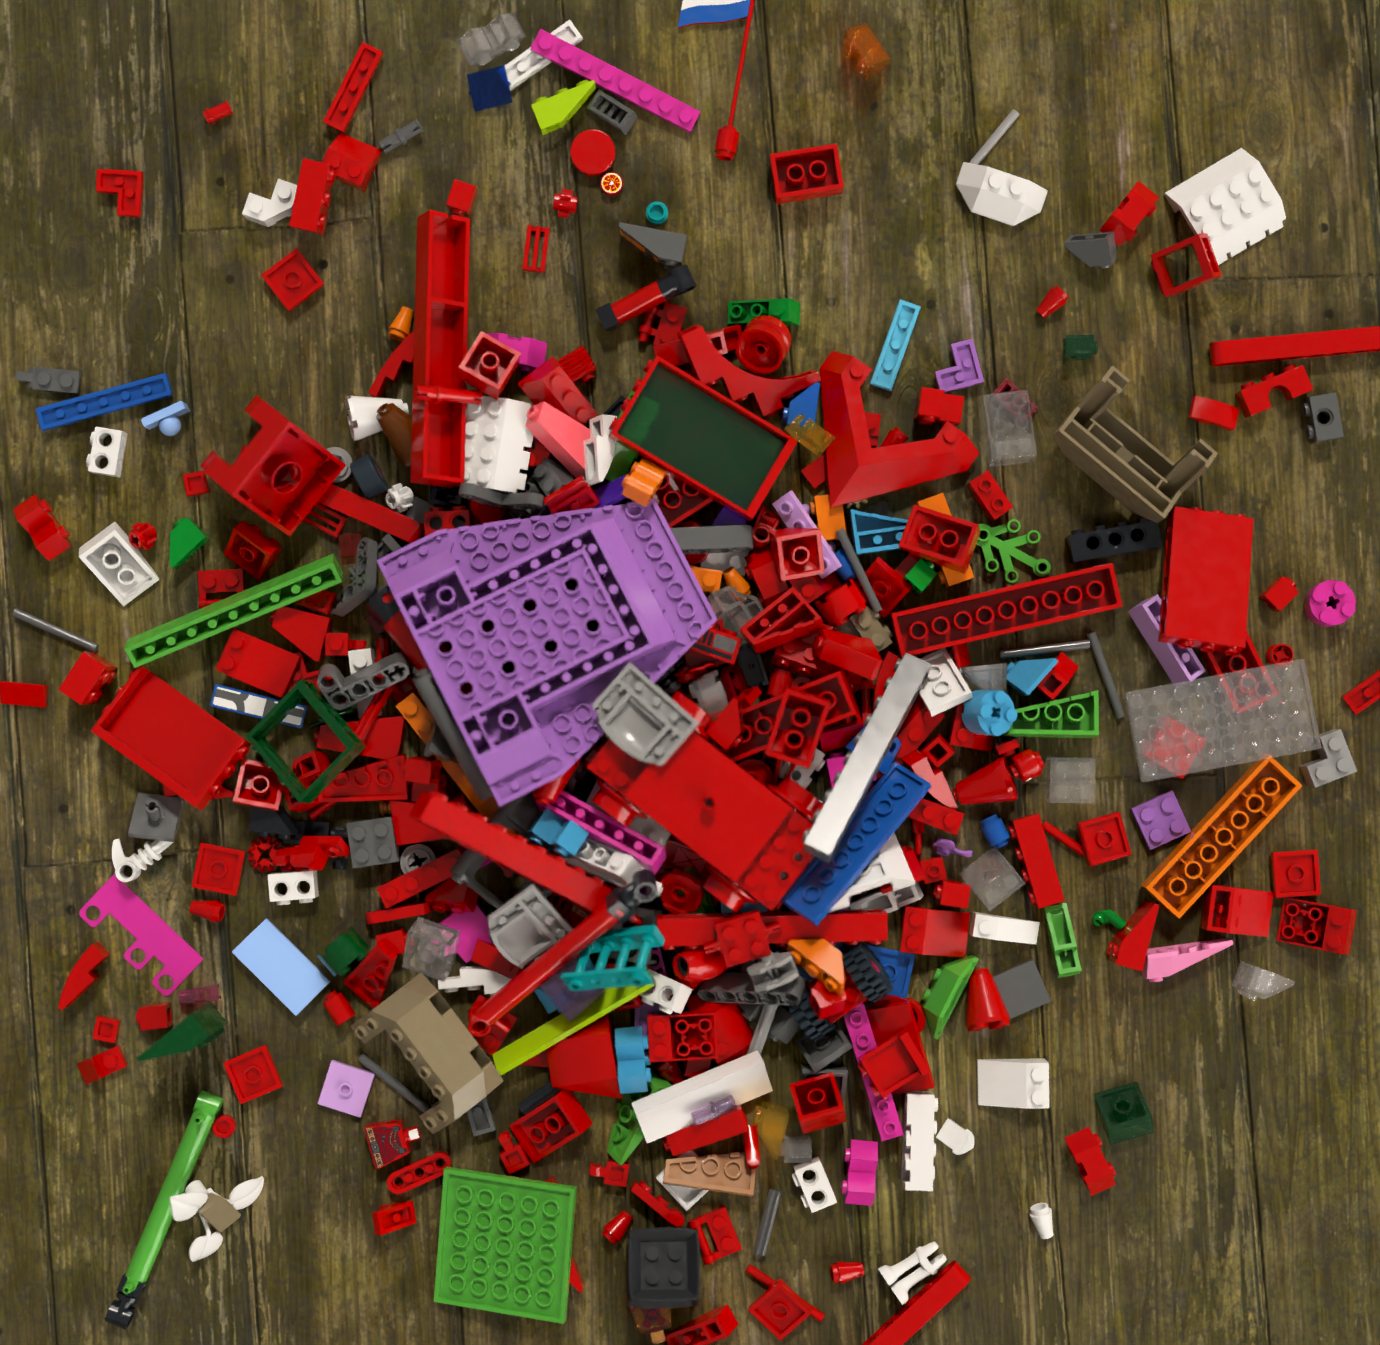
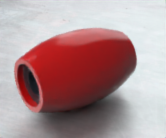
[673,945,728,982]

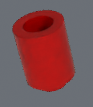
[322,990,356,1026]

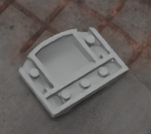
[592,662,700,766]
[487,884,573,969]

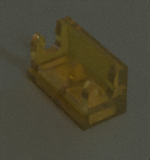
[784,414,835,456]

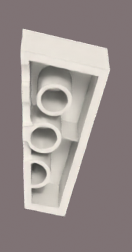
[901,1091,938,1191]

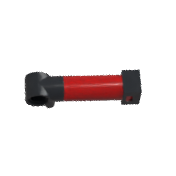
[595,265,697,332]

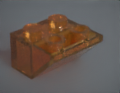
[842,23,891,81]

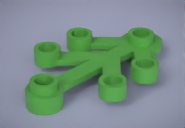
[976,519,1051,583]

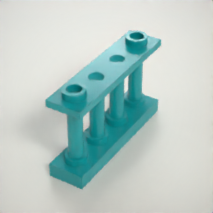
[561,925,665,991]

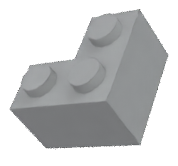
[1300,729,1357,788]

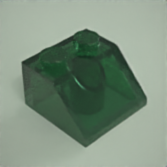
[1094,1082,1154,1145]

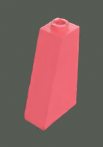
[525,401,590,481]

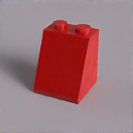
[789,1072,847,1134]

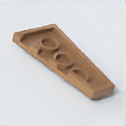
[663,1152,756,1197]

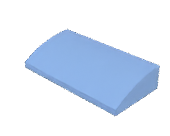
[232,918,331,1015]

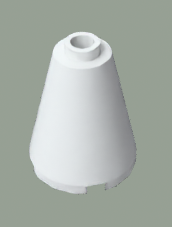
[345,396,409,441]

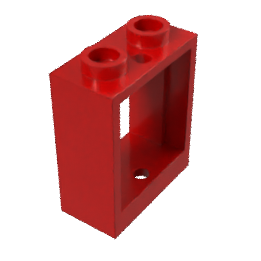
[1150,233,1222,297]

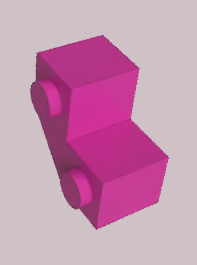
[486,333,547,373]
[841,1139,878,1206]

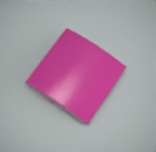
[436,903,493,963]

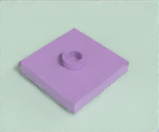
[318,1060,375,1118]

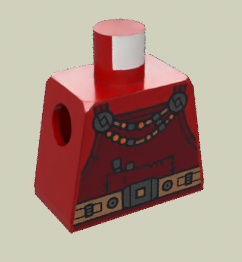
[364,1119,421,1169]

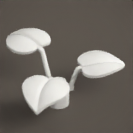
[170,1176,264,1262]

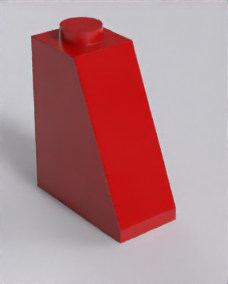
[270,606,333,662]
[813,628,882,680]

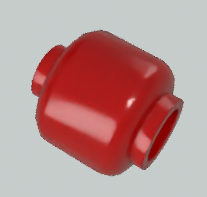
[1009,749,1045,782]

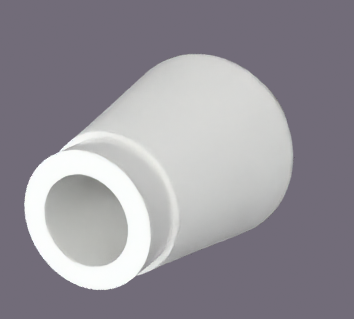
[1029,1203,1054,1239]

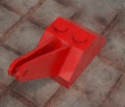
[765,687,831,786]

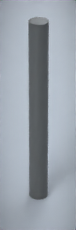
[836,528,882,613]
[12,608,99,653]
[1087,632,1125,719]
[999,639,1090,659]
[358,1053,432,1113]

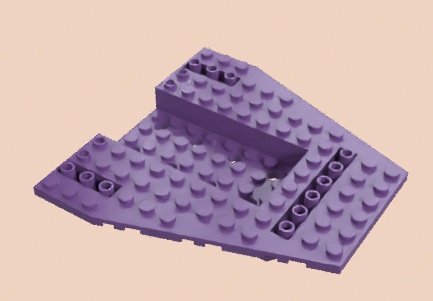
[376,499,717,807]

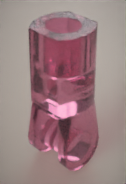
[178,984,221,1006]

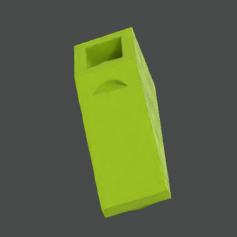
[531,80,596,135]

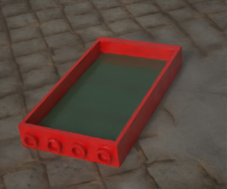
[608,356,798,521]

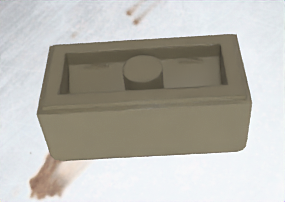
[199,1193,241,1233]

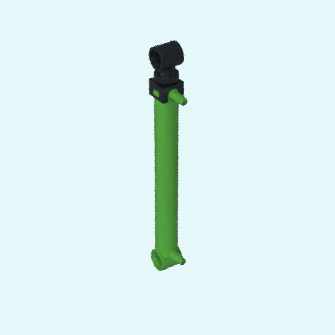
[105,1090,224,1330]

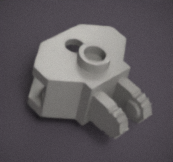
[747,952,799,992]

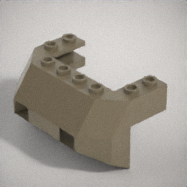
[1053,365,1218,523]
[351,972,504,1134]

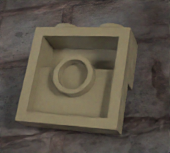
[836,605,893,652]

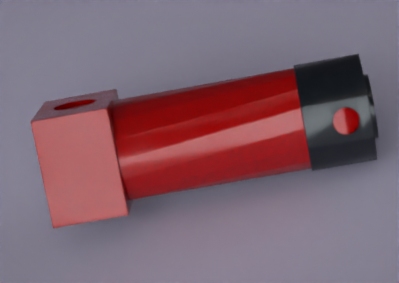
[366,585,473,695]

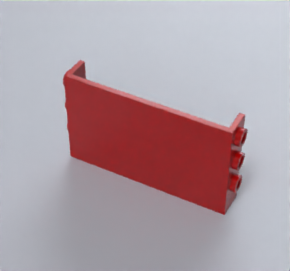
[1158,506,1253,655]
[91,665,251,811]

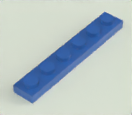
[35,373,173,431]

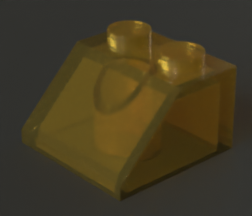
[753,1100,789,1160]

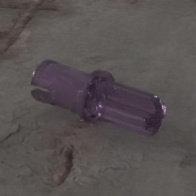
[691,1095,737,1125]

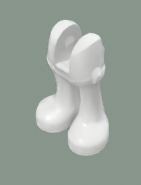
[878,1241,947,1305]

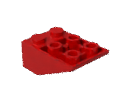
[1200,884,1274,937]
[1276,897,1357,955]
[647,1011,718,1062]

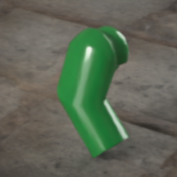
[1092,909,1127,931]

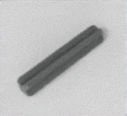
[754,1189,781,1256]

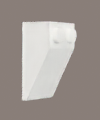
[79,522,159,606]
[977,1058,1049,1109]

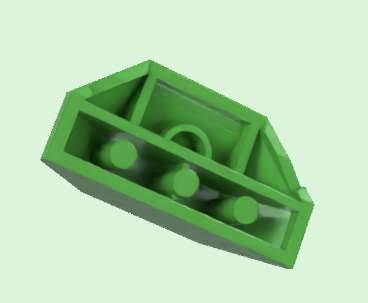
[921,955,979,1040]

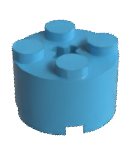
[962,689,1017,736]

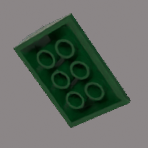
[136,1002,228,1062]

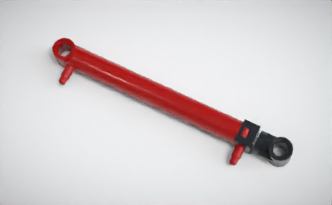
[467,869,658,1037]

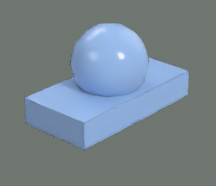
[141,401,190,436]

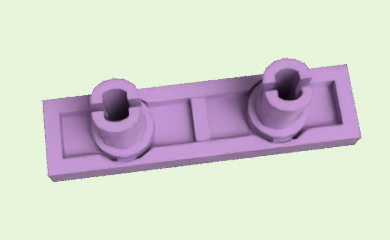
[772,491,842,579]

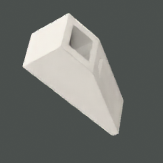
[572,838,644,886]

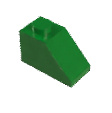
[169,517,210,569]
[903,558,937,595]

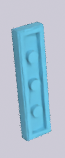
[870,299,921,392]

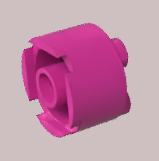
[1304,580,1356,627]

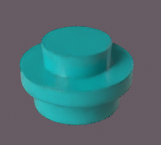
[646,202,668,225]

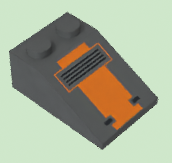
[619,222,687,272]

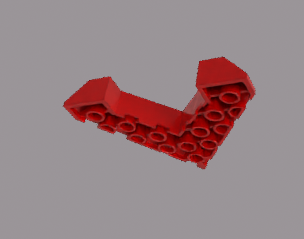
[819,351,980,509]

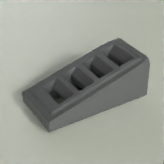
[586,90,638,135]

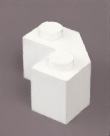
[242,179,297,227]

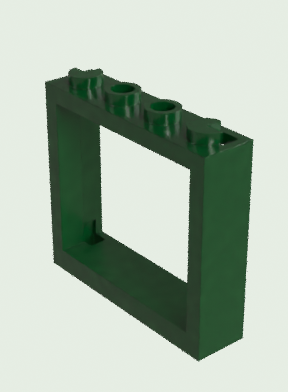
[246,679,366,804]

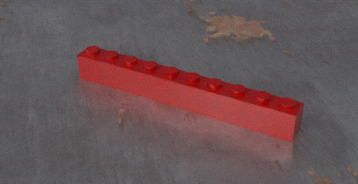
[656,909,888,950]

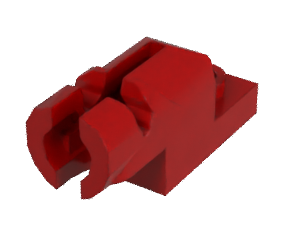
[275,836,350,872]

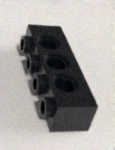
[1065,518,1163,564]

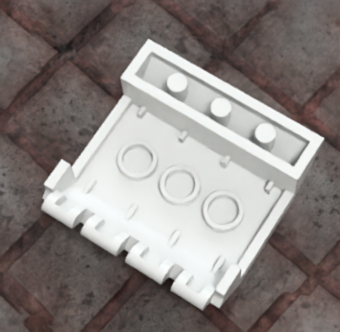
[1164,148,1286,265]
[458,396,533,493]

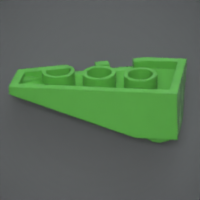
[607,1071,672,1165]

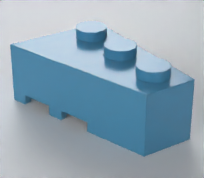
[849,509,908,556]

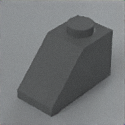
[1064,232,1117,269]

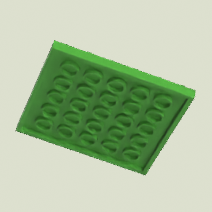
[434,1166,577,1324]

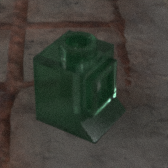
[1063,335,1098,364]

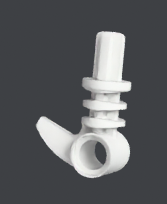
[112,839,174,882]

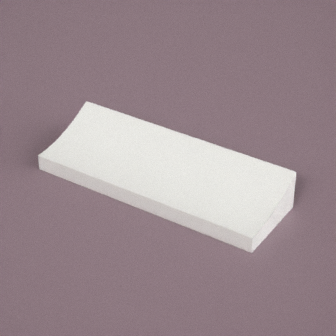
[631,1050,773,1144]

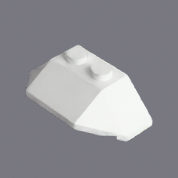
[956,162,1048,226]

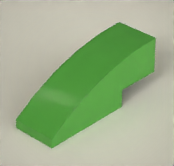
[1044,903,1082,978]

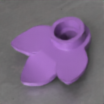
[933,838,973,857]

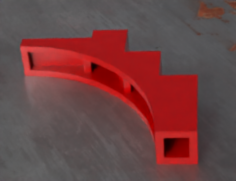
[677,324,821,417]

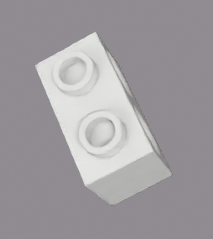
[86,427,128,478]
[268,870,319,905]
[640,969,692,1014]
[792,1156,837,1213]

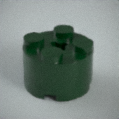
[317,926,369,977]

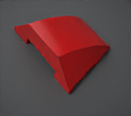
[546,1013,623,1099]

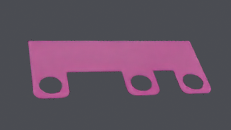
[79,874,203,996]

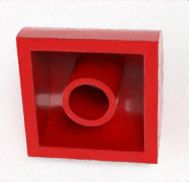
[224,520,282,581]

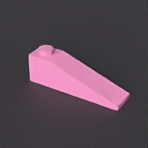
[1141,938,1233,982]

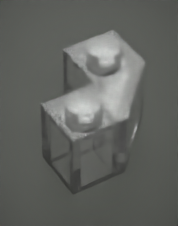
[457,13,526,65]
[707,586,764,635]

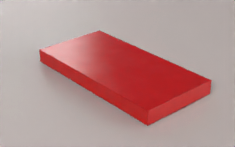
[866,1001,935,1095]

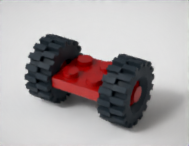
[787,942,893,1041]

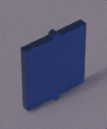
[467,65,513,112]

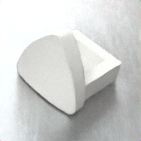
[936,1118,974,1155]

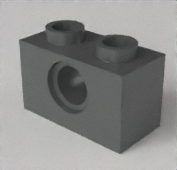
[1302,392,1344,444]

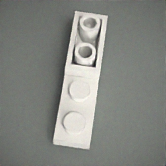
[438,966,512,997]

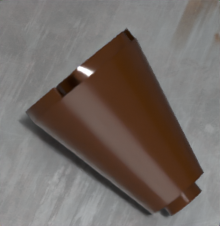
[376,403,412,466]

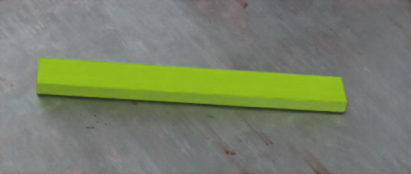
[492,966,655,1075]

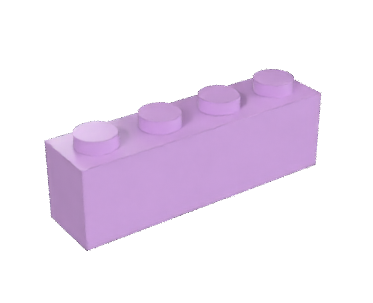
[1128,594,1206,687]

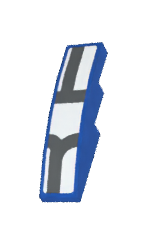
[209,684,307,728]

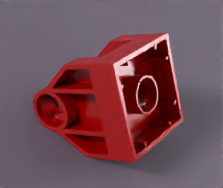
[200,395,346,536]

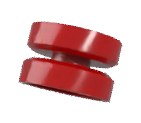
[736,315,791,374]

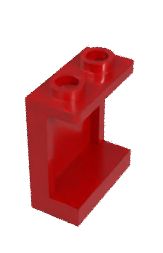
[857,1029,931,1100]

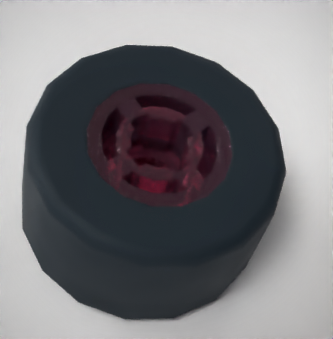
[350,454,388,499]

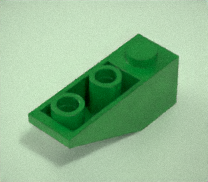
[727,298,800,326]

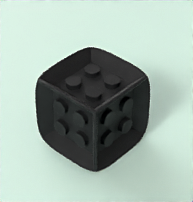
[627,1228,700,1308]

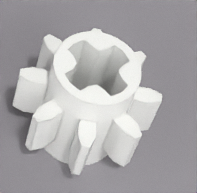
[386,483,414,513]

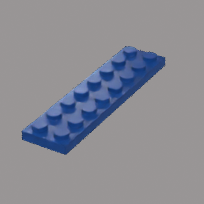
[780,761,931,926]

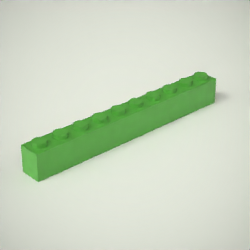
[124,553,343,668]

